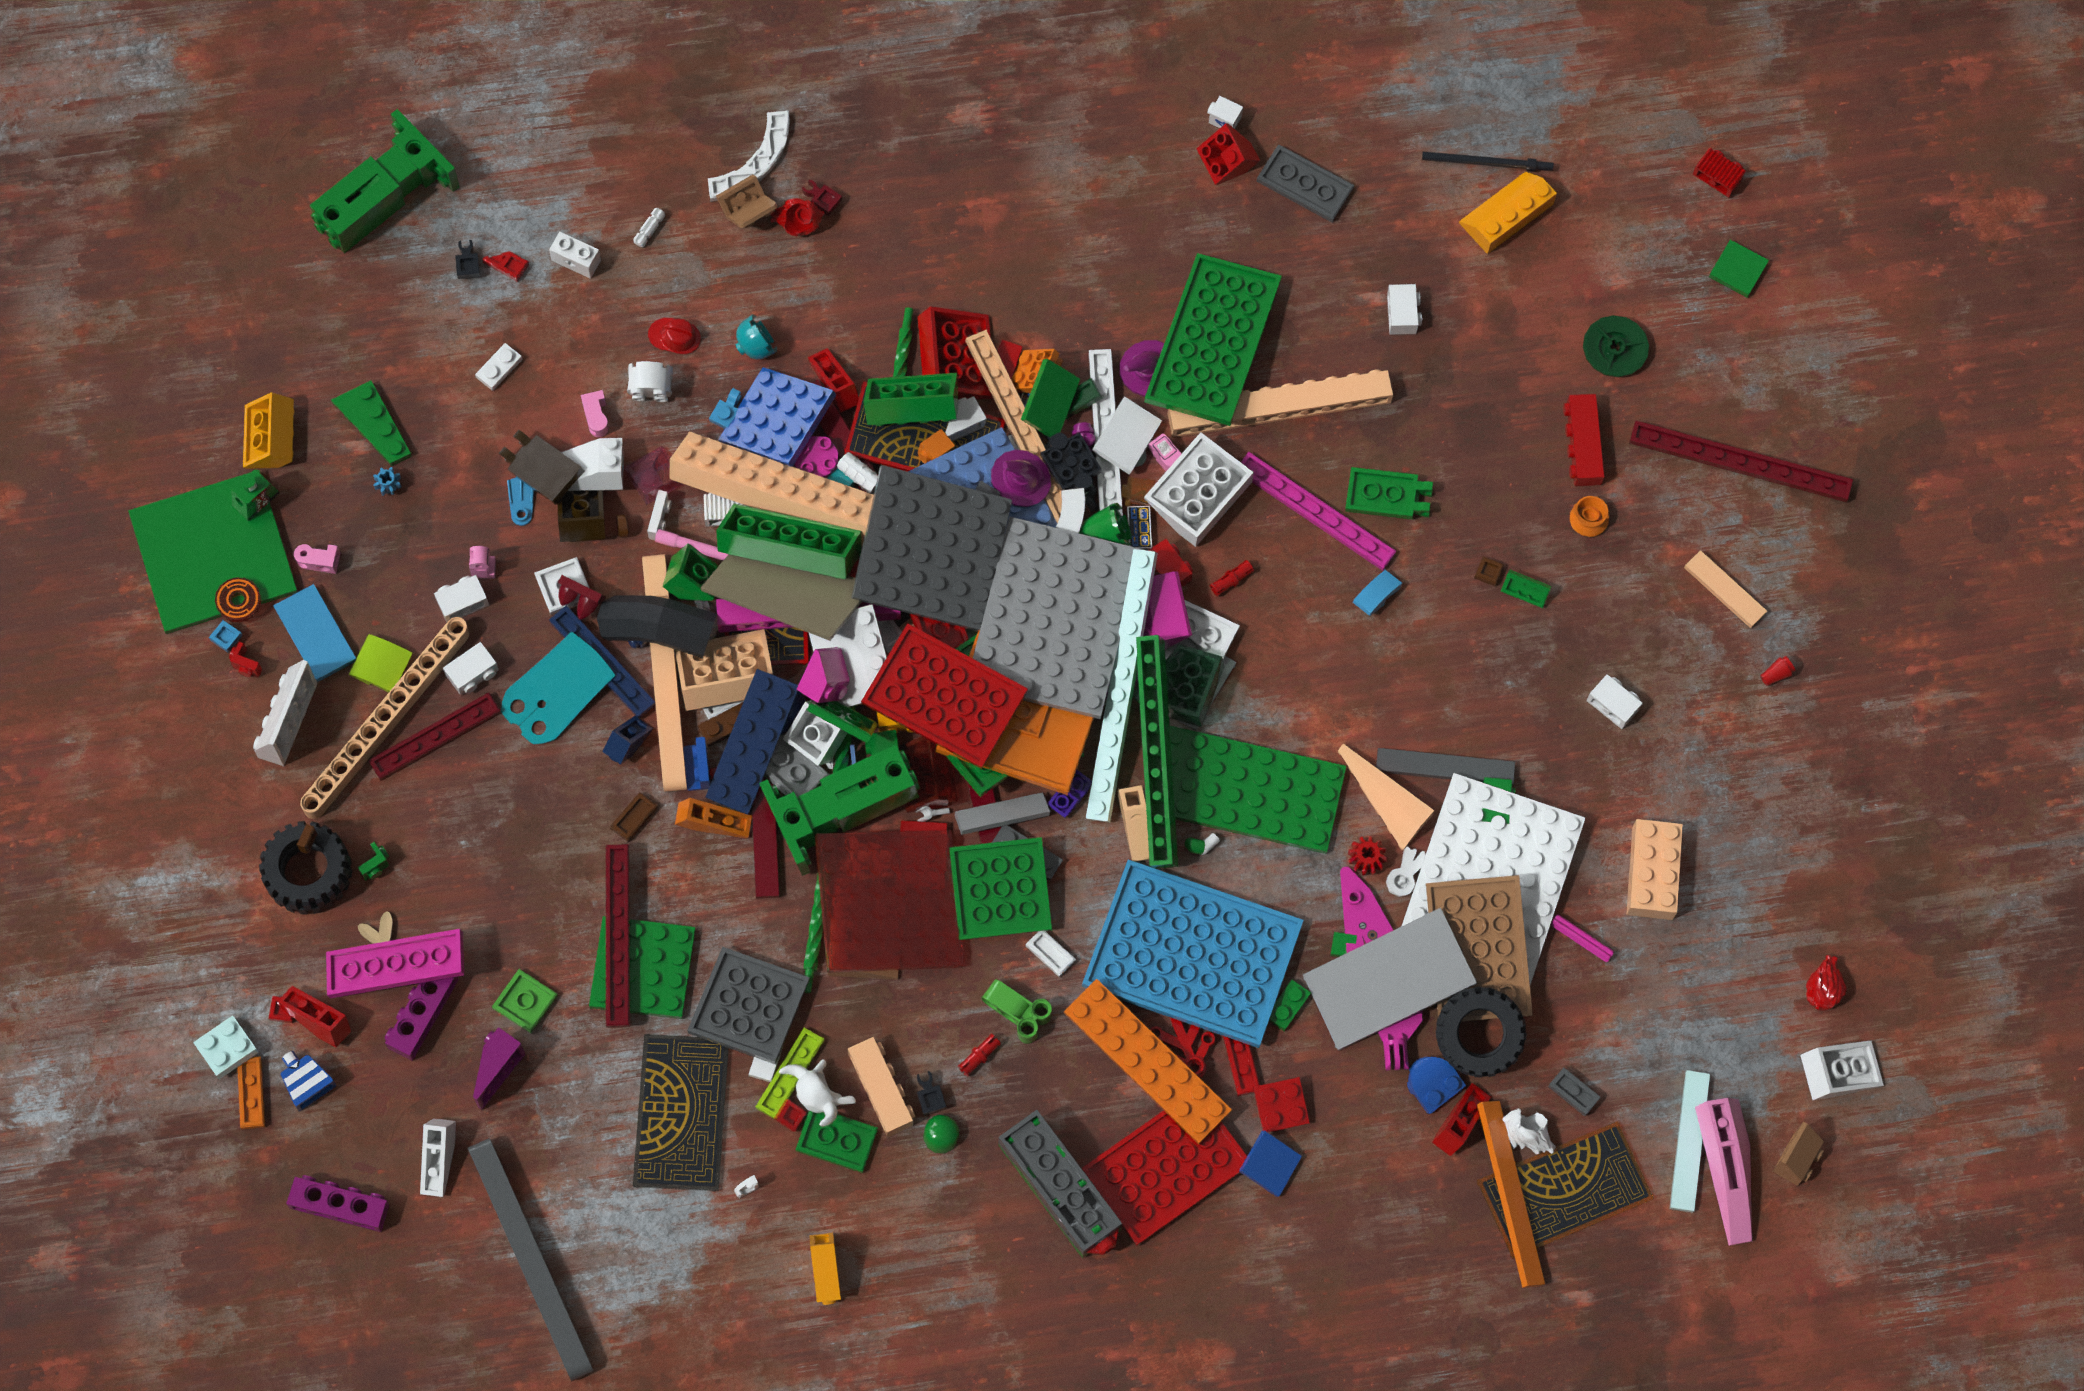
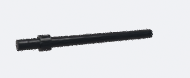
[1422,151,1554,172]

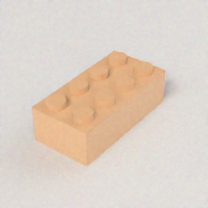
[1626,819,1683,920]

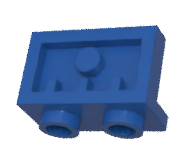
[683,737,710,791]

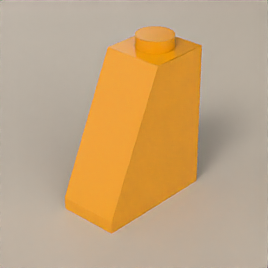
[809,1232,841,1305]

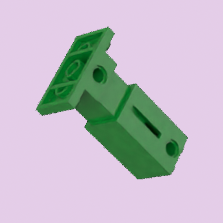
[310,109,460,254]
[759,745,920,876]

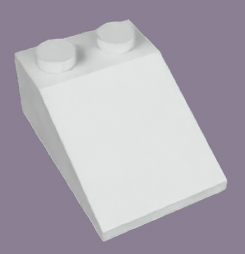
[561,438,624,491]
[1800,1041,1884,1100]

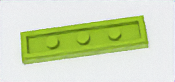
[755,1028,824,1119]

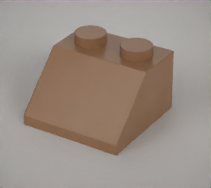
[1773,1122,1824,1186]

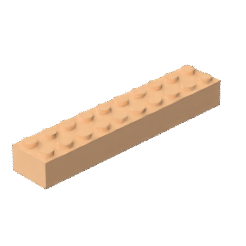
[670,432,874,546]

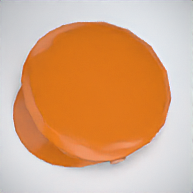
[1570,496,1609,537]

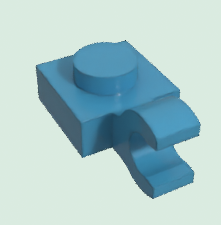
[709,388,742,429]

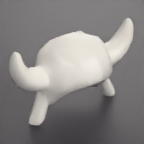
[779,1059,856,1127]

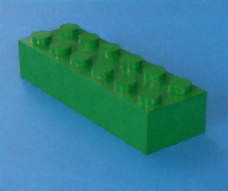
[716,503,862,580]

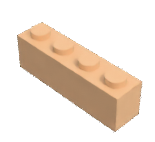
[848,1037,915,1137]

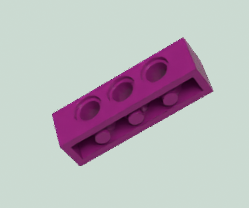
[385,977,459,1061]
[286,1175,389,1232]

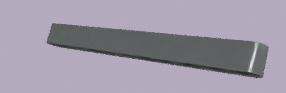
[468,1138,593,1382]

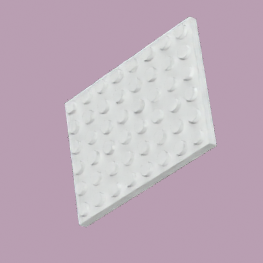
[1401,773,1585,984]

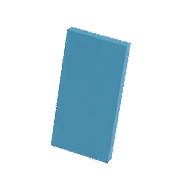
[273,584,356,682]

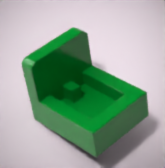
[358,842,389,881]

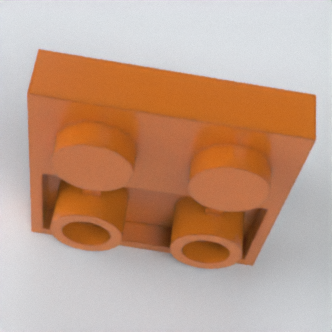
[1011,349,1063,393]

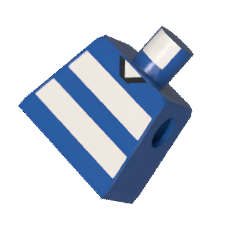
[280,1051,337,1112]

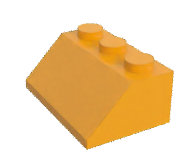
[243,392,294,469]

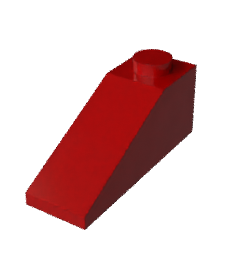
[808,348,859,413]
[277,986,351,1048]
[1432,1083,1491,1156]

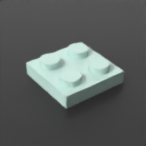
[193,1016,259,1079]

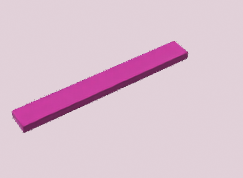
[1241,452,1396,571]

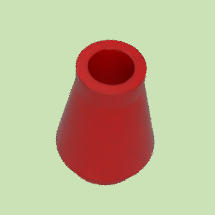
[1760,656,1796,686]

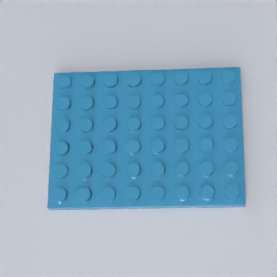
[1082,859,1304,1048]

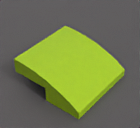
[349,634,412,693]

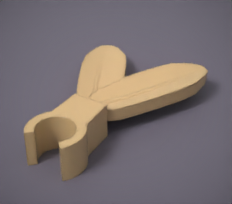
[358,912,393,944]

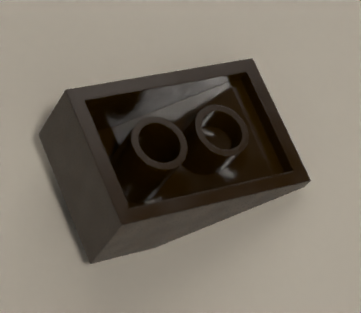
[557,490,606,542]

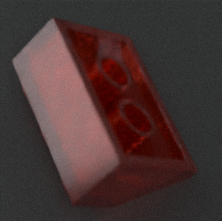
[898,736,958,813]

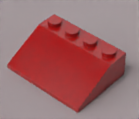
[918,306,993,400]

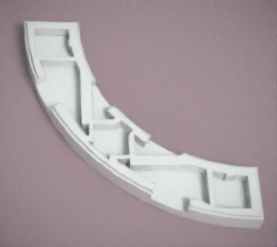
[708,110,789,202]
[1056,488,1085,533]

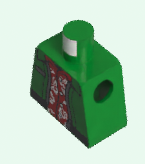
[231,469,280,521]

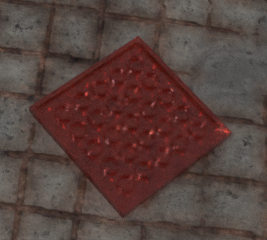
[815,830,965,973]

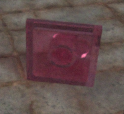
[624,446,683,505]

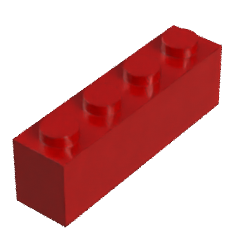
[1563,394,1604,486]

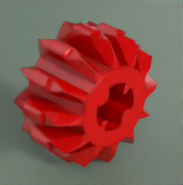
[1348,836,1387,876]

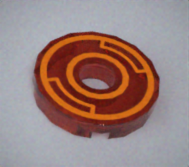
[215,577,262,623]

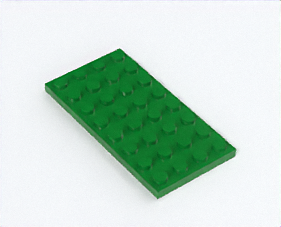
[1144,253,1282,426]
[1170,726,1346,854]

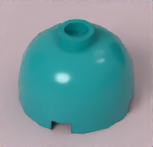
[735,314,777,360]

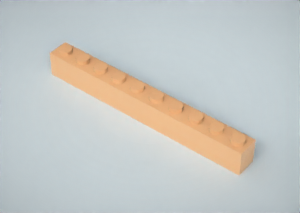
[1167,370,1393,438]

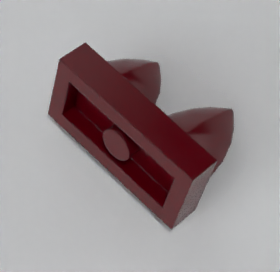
[558,575,606,620]

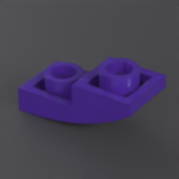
[1047,769,1092,818]

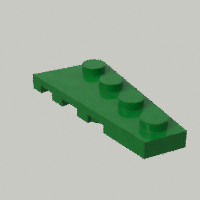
[331,380,412,466]

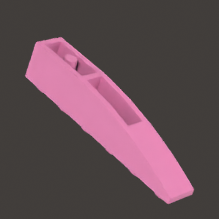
[1695,1098,1752,1246]

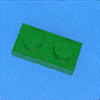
[1269,980,1311,1032]

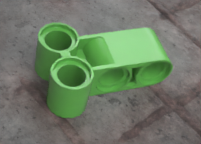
[981,979,1052,1044]

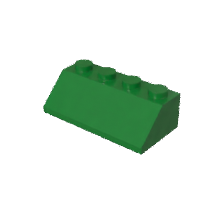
[864,373,958,426]

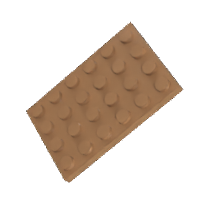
[1426,875,1532,1021]

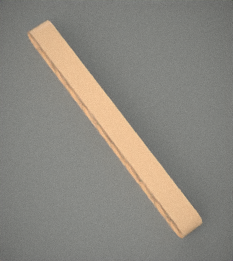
[642,554,687,792]
[300,617,469,819]

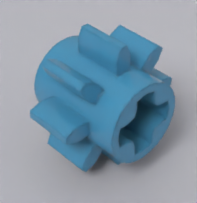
[373,467,401,496]

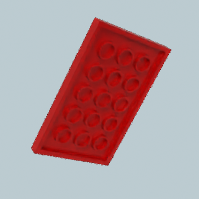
[861,623,1028,769]
[1081,1110,1247,1246]

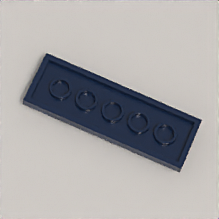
[705,669,798,815]

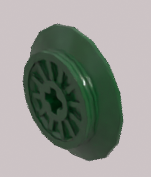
[1583,315,1649,377]

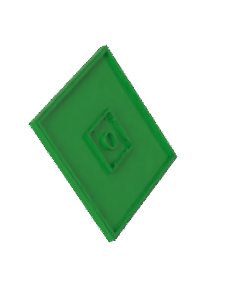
[128,470,298,634]

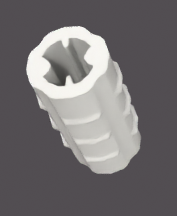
[837,452,878,495]

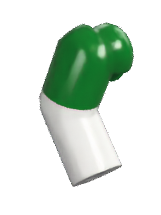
[1184,833,1220,855]

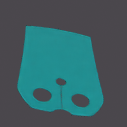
[501,632,615,744]

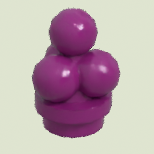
[1072,422,1096,452]

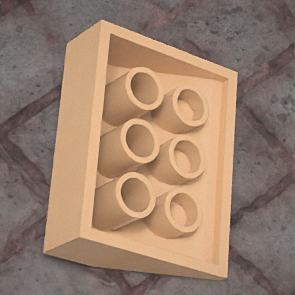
[675,629,773,711]

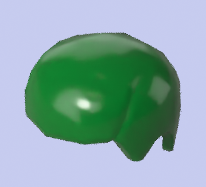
[923,1115,960,1154]

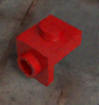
[229,641,262,678]

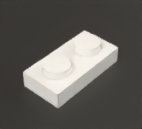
[475,343,523,391]
[647,490,671,540]

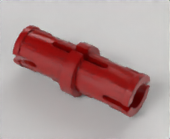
[1209,560,1254,597]
[957,1034,1001,1077]

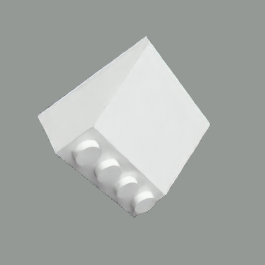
[1144,432,1254,547]
[809,605,887,708]
[253,660,318,766]

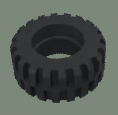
[259,821,352,914]
[1436,987,1527,1078]

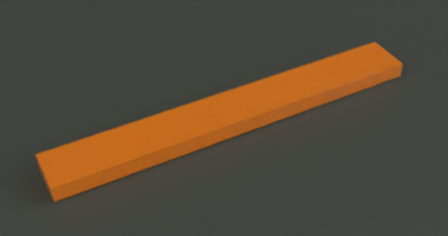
[1477,1101,1545,1288]

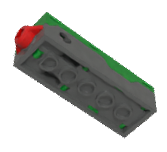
[998,1110,1122,1259]

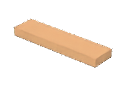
[1684,550,1767,628]

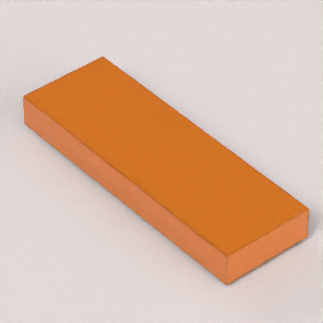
[237,1056,265,1130]

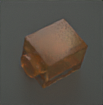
[1121,477,1155,509]

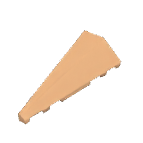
[1338,744,1434,851]

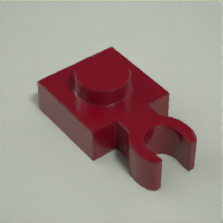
[802,180,842,216]

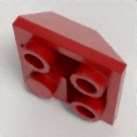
[1196,123,1260,185]

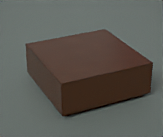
[1474,556,1504,586]
[297,824,318,854]

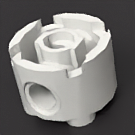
[627,361,673,402]

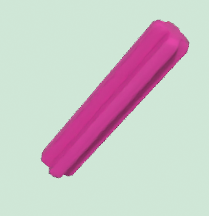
[1551,914,1614,962]

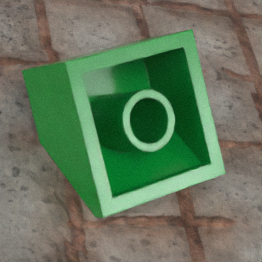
[662,543,719,601]

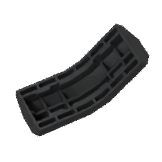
[597,595,717,658]

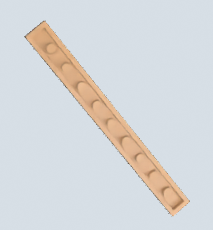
[966,330,1062,524]

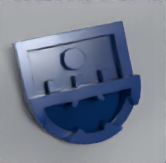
[1407,1056,1466,1114]

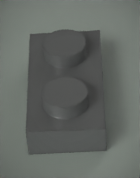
[1548,1067,1600,1116]

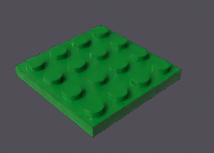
[949,837,1052,940]
[589,916,696,1019]

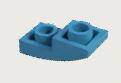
[1353,570,1402,616]

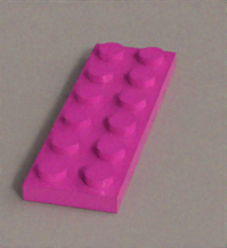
[326,929,464,998]

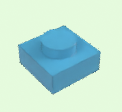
[209,620,242,653]

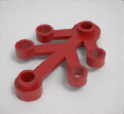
[1150,1017,1215,1078]

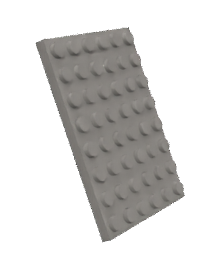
[973,517,1142,719]

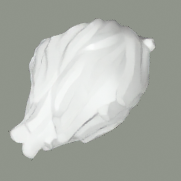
[1502,1108,1556,1154]

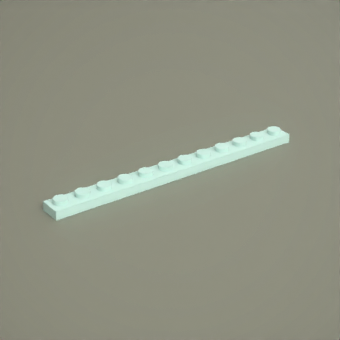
[1086,549,1158,822]

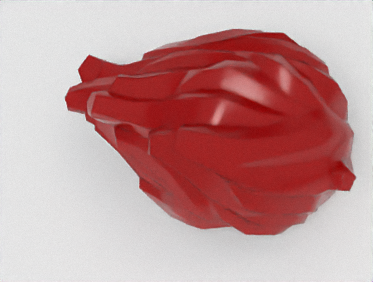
[770,198,825,237]
[1806,955,1847,1011]

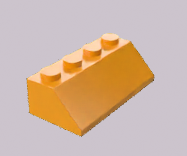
[1459,171,1557,254]

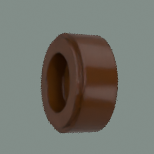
[616,515,629,538]

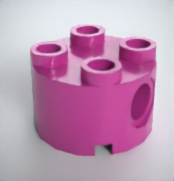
[794,436,839,478]

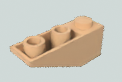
[1118,785,1149,862]

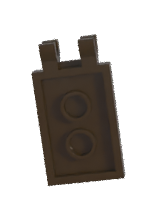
[499,430,585,505]

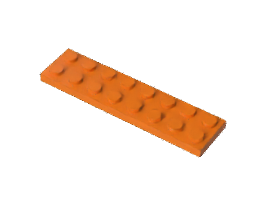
[1064,979,1232,1144]

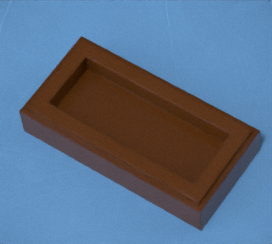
[610,792,658,842]

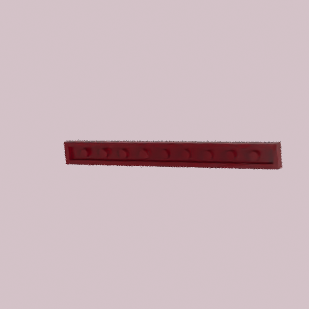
[1629,420,1853,502]

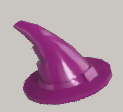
[1120,340,1164,397]
[991,450,1051,507]

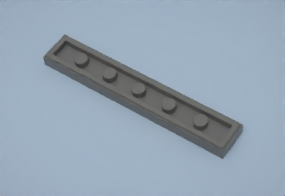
[1376,748,1515,786]

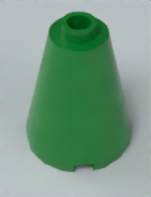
[1079,503,1132,546]

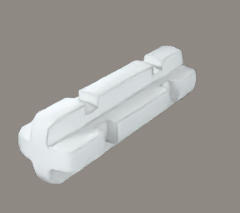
[634,208,665,247]

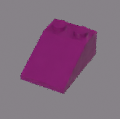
[473,1027,526,1110]

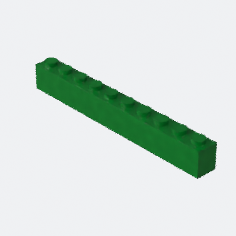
[1136,635,1178,869]

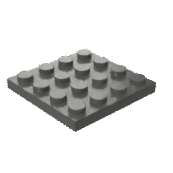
[687,947,810,1064]

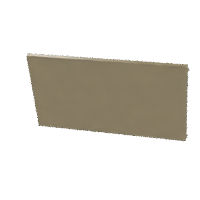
[701,554,862,641]

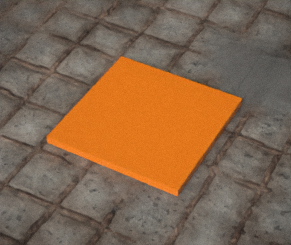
[936,630,1094,795]

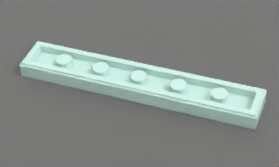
[1669,1070,1710,1213]

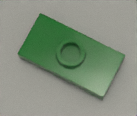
[1501,569,1552,608]

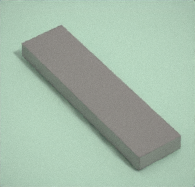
[955,792,1050,835]

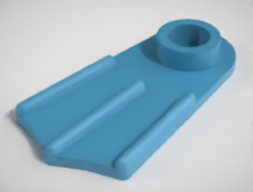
[507,477,535,526]

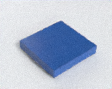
[1239,1131,1302,1197]

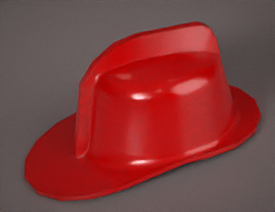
[648,318,701,354]

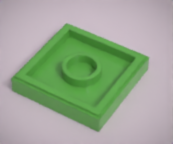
[492,969,558,1033]

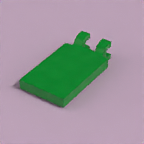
[1345,467,1433,519]

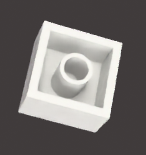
[783,700,847,766]

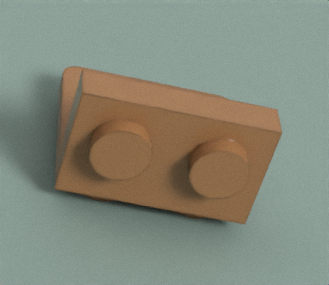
[716,174,778,228]

